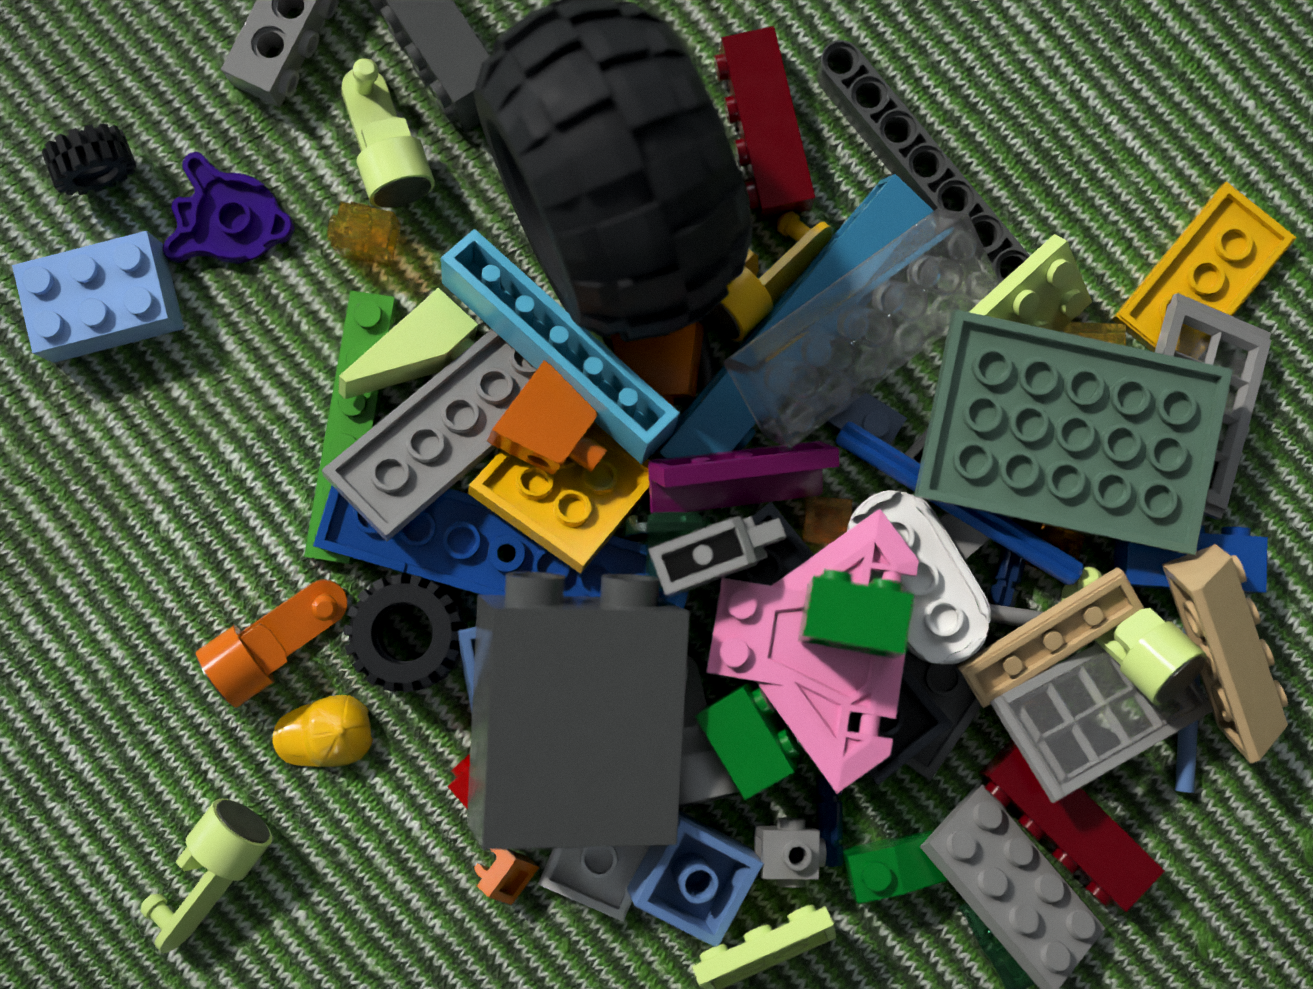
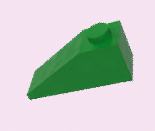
[843,829,947,904]

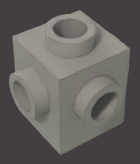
[754,817,826,888]

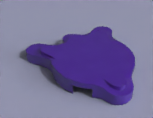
[162,152,295,264]

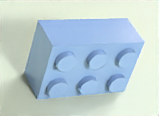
[12,231,184,363]

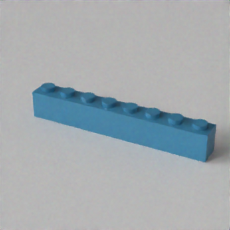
[654,174,934,459]

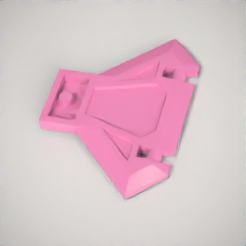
[707,509,919,793]

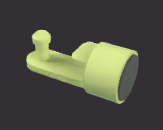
[341,58,435,208]
[1061,567,1207,705]
[140,798,272,953]

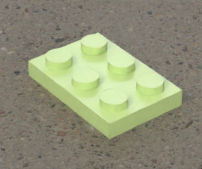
[969,234,1092,332]
[692,905,836,989]

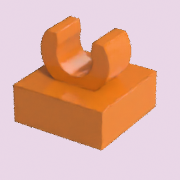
[474,849,539,905]

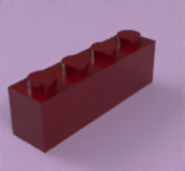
[714,26,815,222]
[979,739,1165,912]

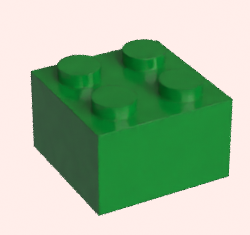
[798,569,914,659]
[695,680,806,800]

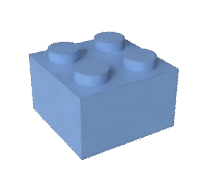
[627,810,764,947]

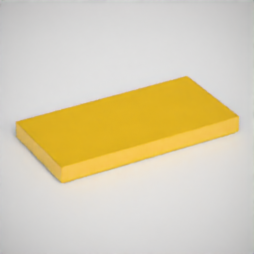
[1112,181,1297,359]

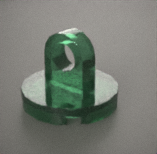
[624,512,715,592]

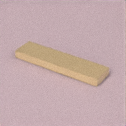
[957,567,1144,708]

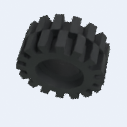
[42,124,136,195]

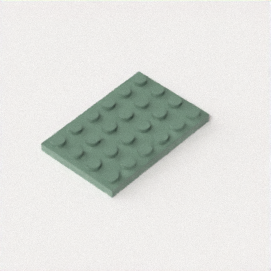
[914,309,1233,555]

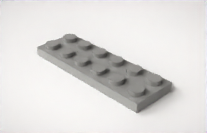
[322,329,537,542]

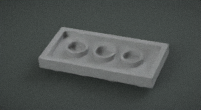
[920,784,1105,989]

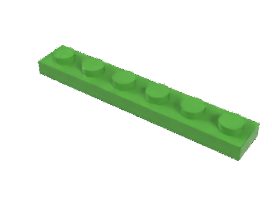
[304,290,397,565]

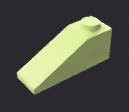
[339,288,478,399]

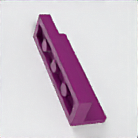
[648,441,839,516]

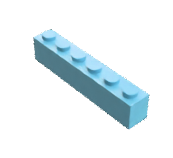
[441,229,679,465]

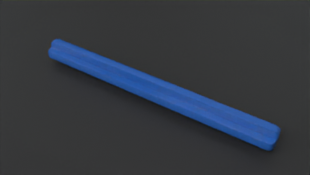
[836,421,1084,585]

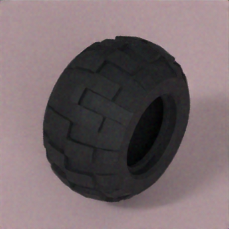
[474,0,752,342]

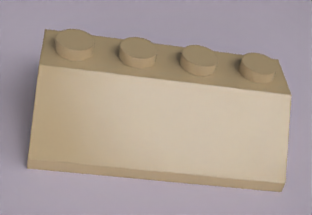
[1162,544,1288,764]

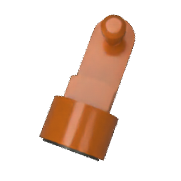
[196,579,347,708]

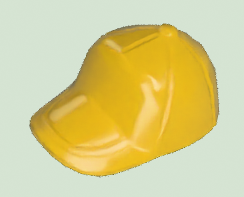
[272,695,373,767]

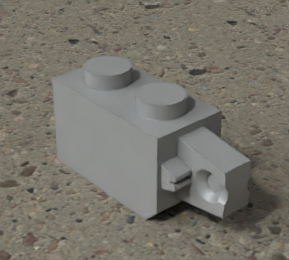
[648,516,786,599]

